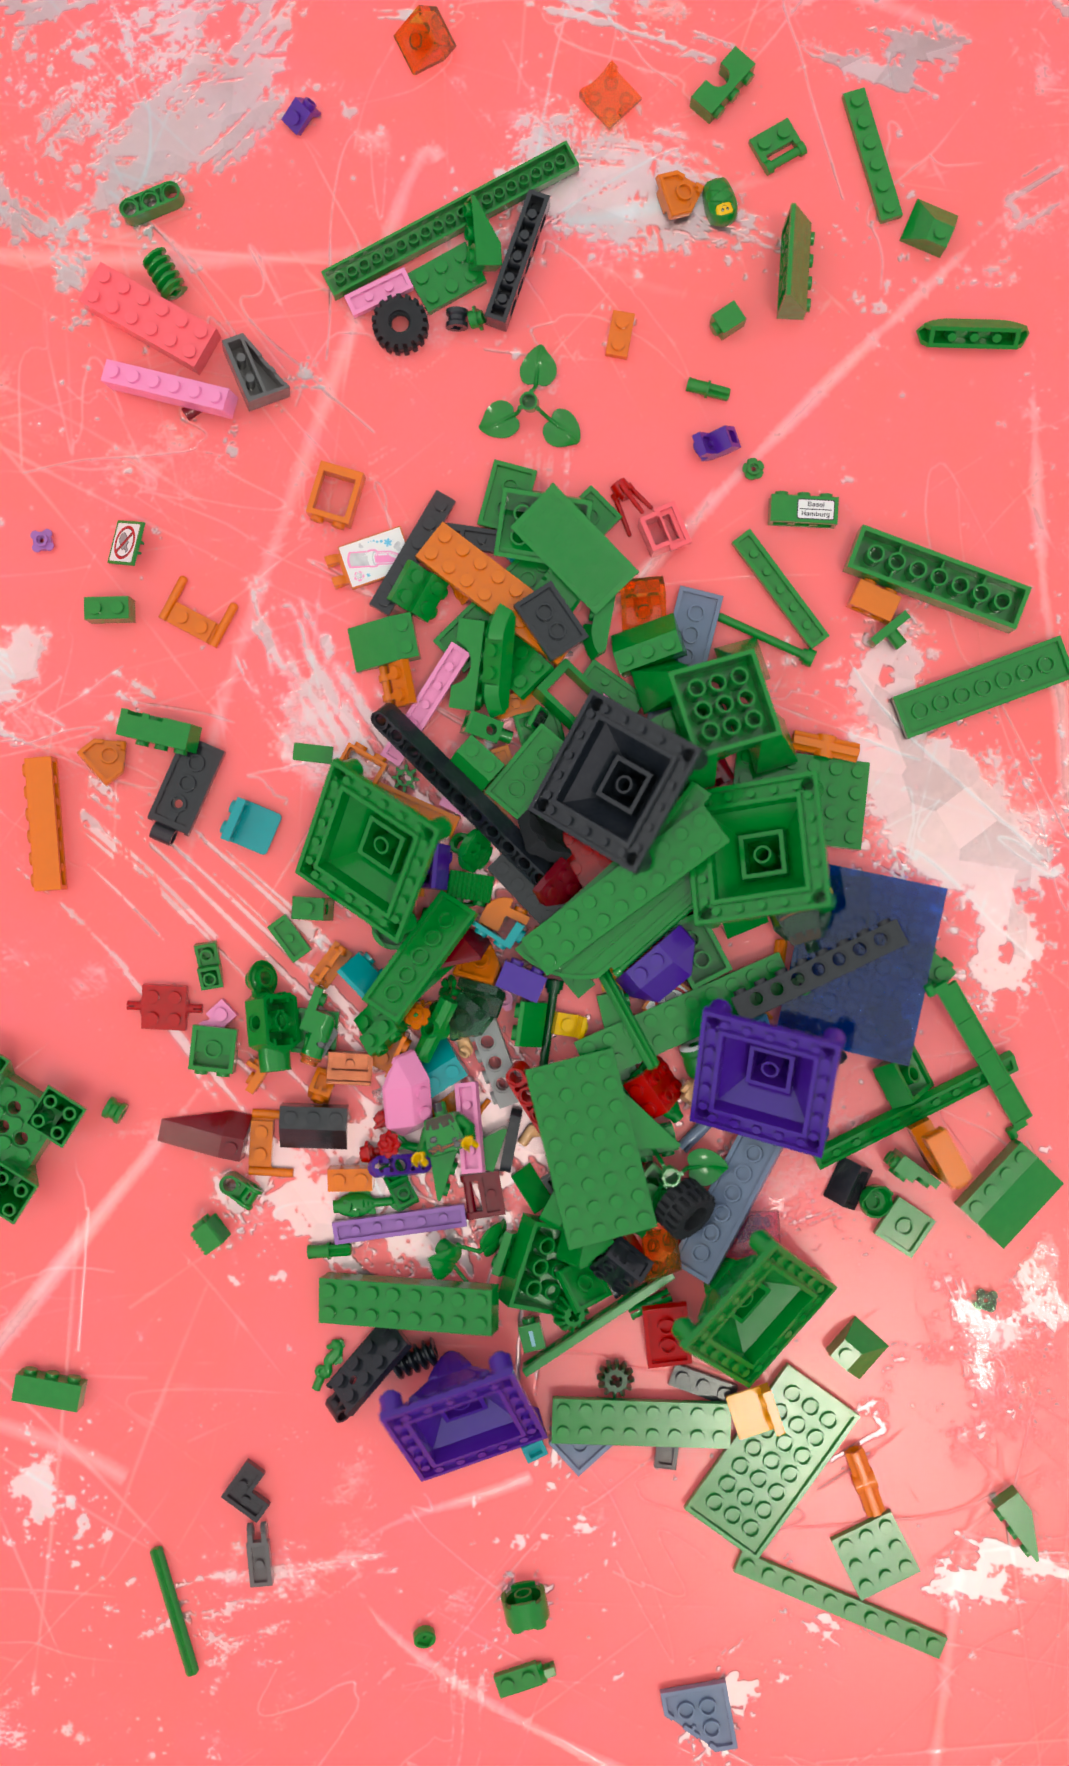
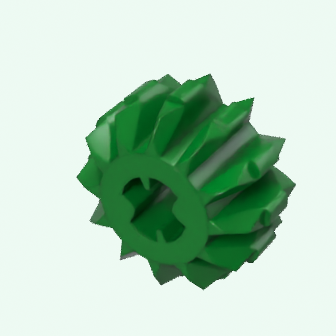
[550,1295,590,1332]

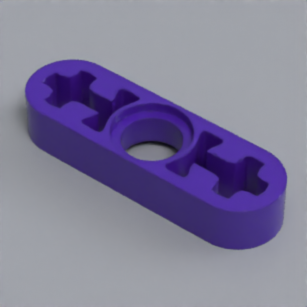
[368,1153,432,1178]

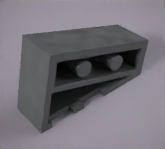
[222,333,290,411]

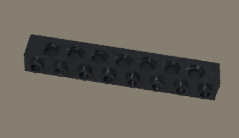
[730,918,909,1019]

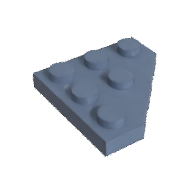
[660,1678,738,1752]

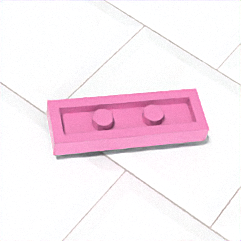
[344,267,414,319]

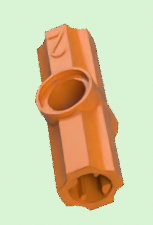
[791,730,860,763]
[844,1445,886,1517]

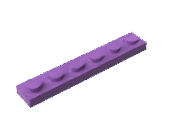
[332,1203,467,1245]

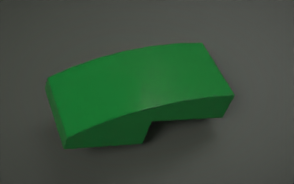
[194,940,224,991]
[379,1159,419,1212]

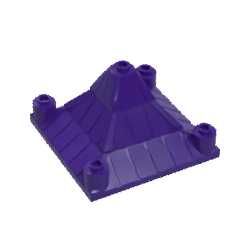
[690,999,846,1158]
[379,1351,548,1482]

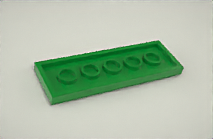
[362,890,478,1025]

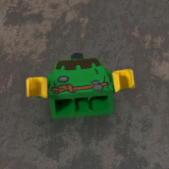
[411,1101,479,1168]

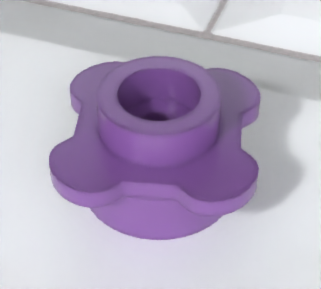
[30,529,54,553]

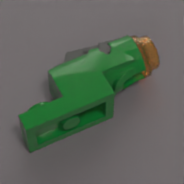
[299,985,338,1067]

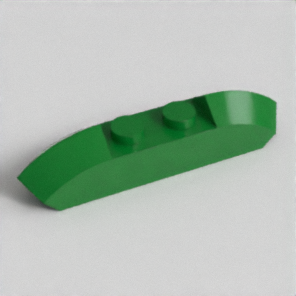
[916,318,1030,350]
[583,595,616,661]
[482,603,516,718]

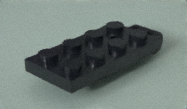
[148,740,226,846]
[325,1327,412,1423]

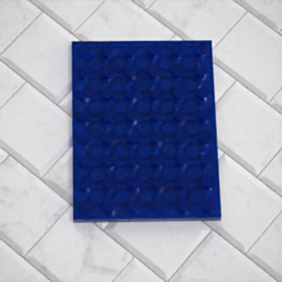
[777,864,948,1066]

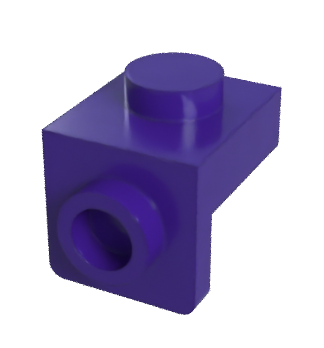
[281,97,321,135]

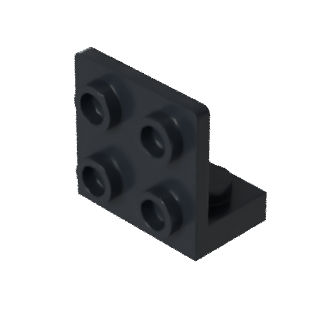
[589,1236,654,1295]

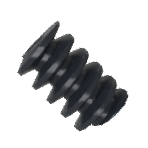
[393,1337,439,1380]

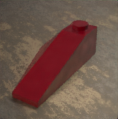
[157,1110,252,1162]

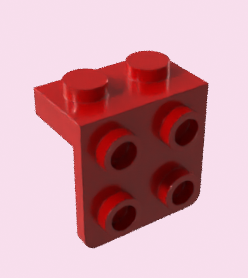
[623,1056,682,1119]

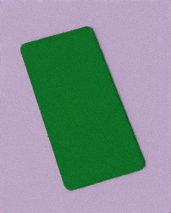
[292,743,333,764]

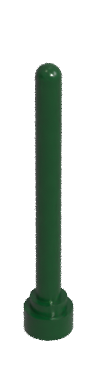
[539,978,564,1066]

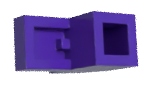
[692,425,741,461]

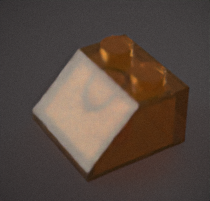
[393,5,457,75]
[619,576,666,632]

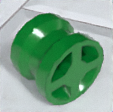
[101,1097,129,1124]

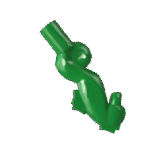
[312,1338,345,1391]

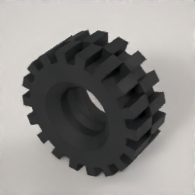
[372,293,429,356]

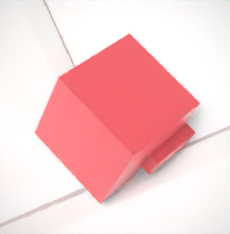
[638,501,692,558]

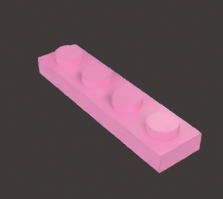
[454,1082,486,1174]

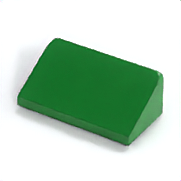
[511,1162,551,1214]

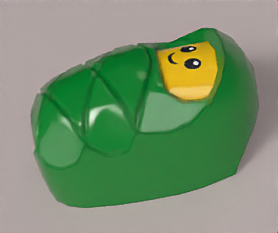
[702,177,738,227]

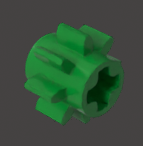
[391,764,420,793]

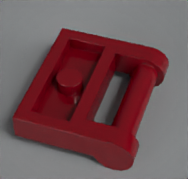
[460,1169,506,1220]

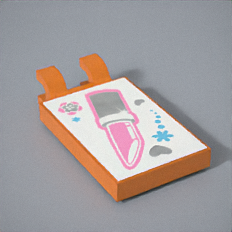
[324,526,406,590]

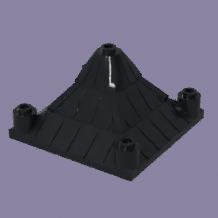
[528,689,708,875]

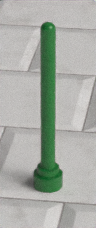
[717,613,817,668]

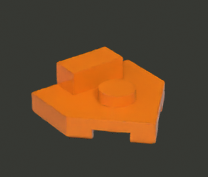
[655,170,704,221]
[77,738,127,787]
[453,942,502,988]

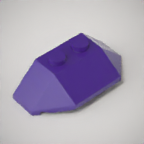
[615,924,696,1003]

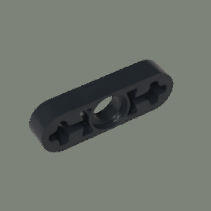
[499,1108,523,1173]

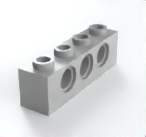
[467,1014,519,1109]

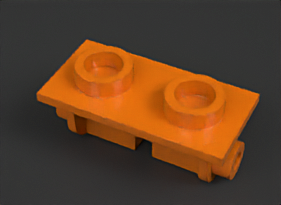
[309,941,353,989]

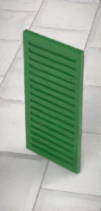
[510,483,639,615]

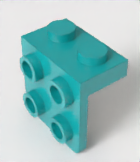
[220,797,282,855]
[472,920,527,950]

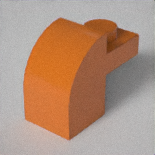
[478,897,530,932]

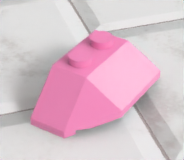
[382,1050,433,1137]

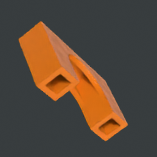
[906,1117,973,1190]

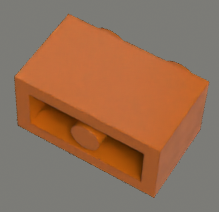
[846,578,902,625]
[327,1164,375,1192]

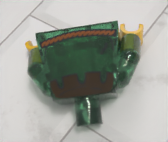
[770,888,833,953]

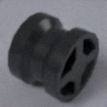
[446,306,468,332]

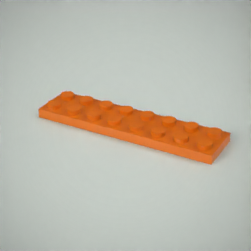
[415,522,585,666]

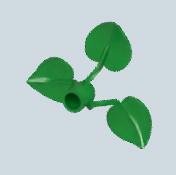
[479,344,581,447]
[638,1123,728,1221]
[428,1219,507,1283]

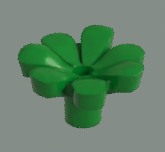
[438,975,462,1000]

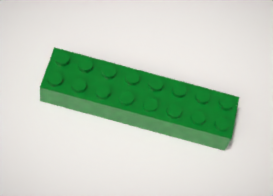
[842,524,1032,634]
[319,1272,499,1336]

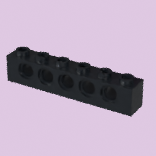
[484,189,550,332]

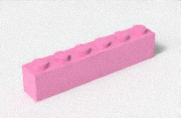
[101,359,238,419]

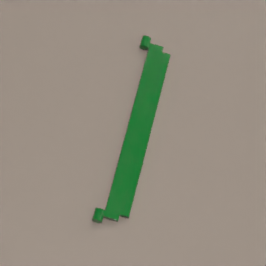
[923,980,1033,1140]

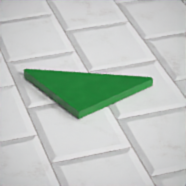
[624,1092,681,1149]

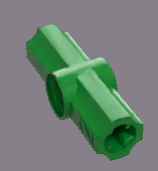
[414,995,458,1063]

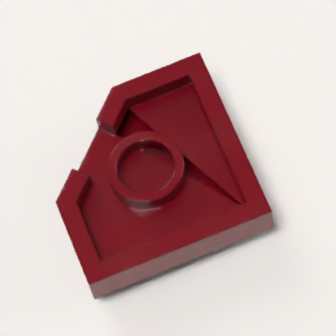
[532,857,582,906]

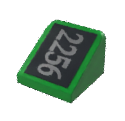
[525,704,549,731]

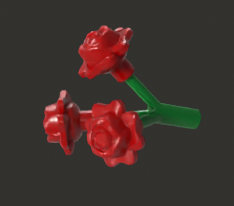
[359,1108,419,1163]

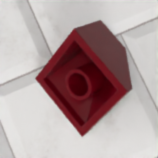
[441,928,490,968]

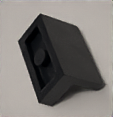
[823,1157,873,1210]

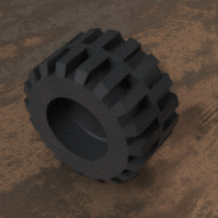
[655,1178,716,1240]

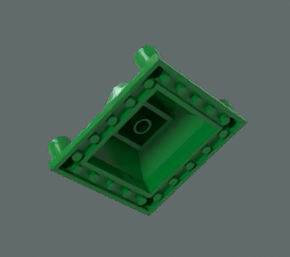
[295,758,452,944]
[690,770,836,929]
[672,1230,838,1388]

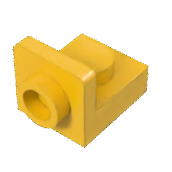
[551,1011,588,1039]

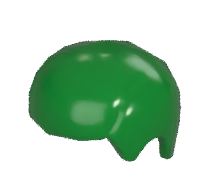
[859,1184,894,1219]

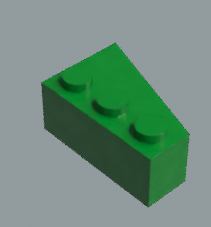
[116,708,202,756]

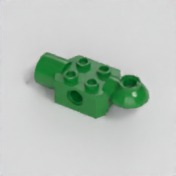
[245,960,301,1073]

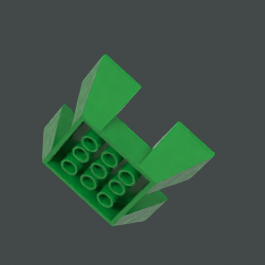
[631,637,798,796]
[0,1054,87,1225]

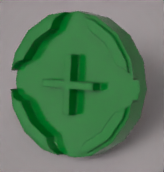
[450,829,493,873]

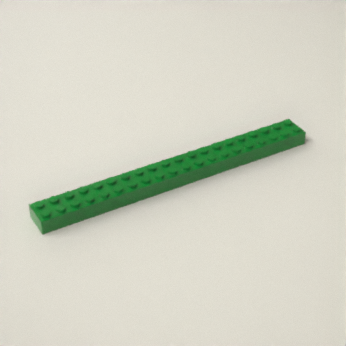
[321,141,579,301]

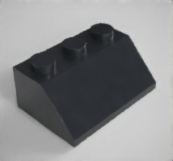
[279,1102,349,1150]

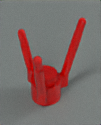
[610,478,653,537]

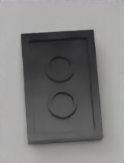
[513,581,589,662]

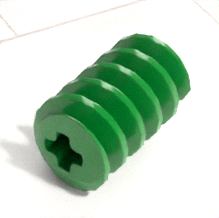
[143,247,188,301]

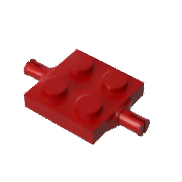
[126,984,203,1031]

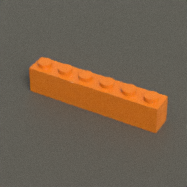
[22,756,67,891]

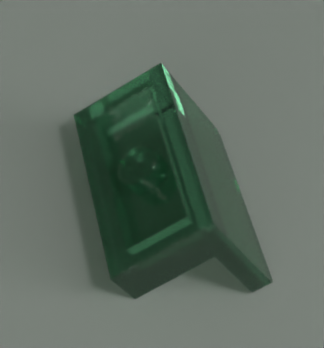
[457,977,506,1019]

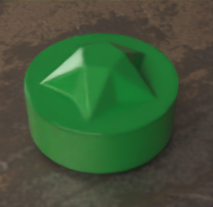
[413,1625,436,1649]

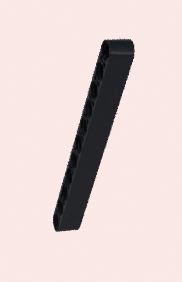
[371,703,554,886]

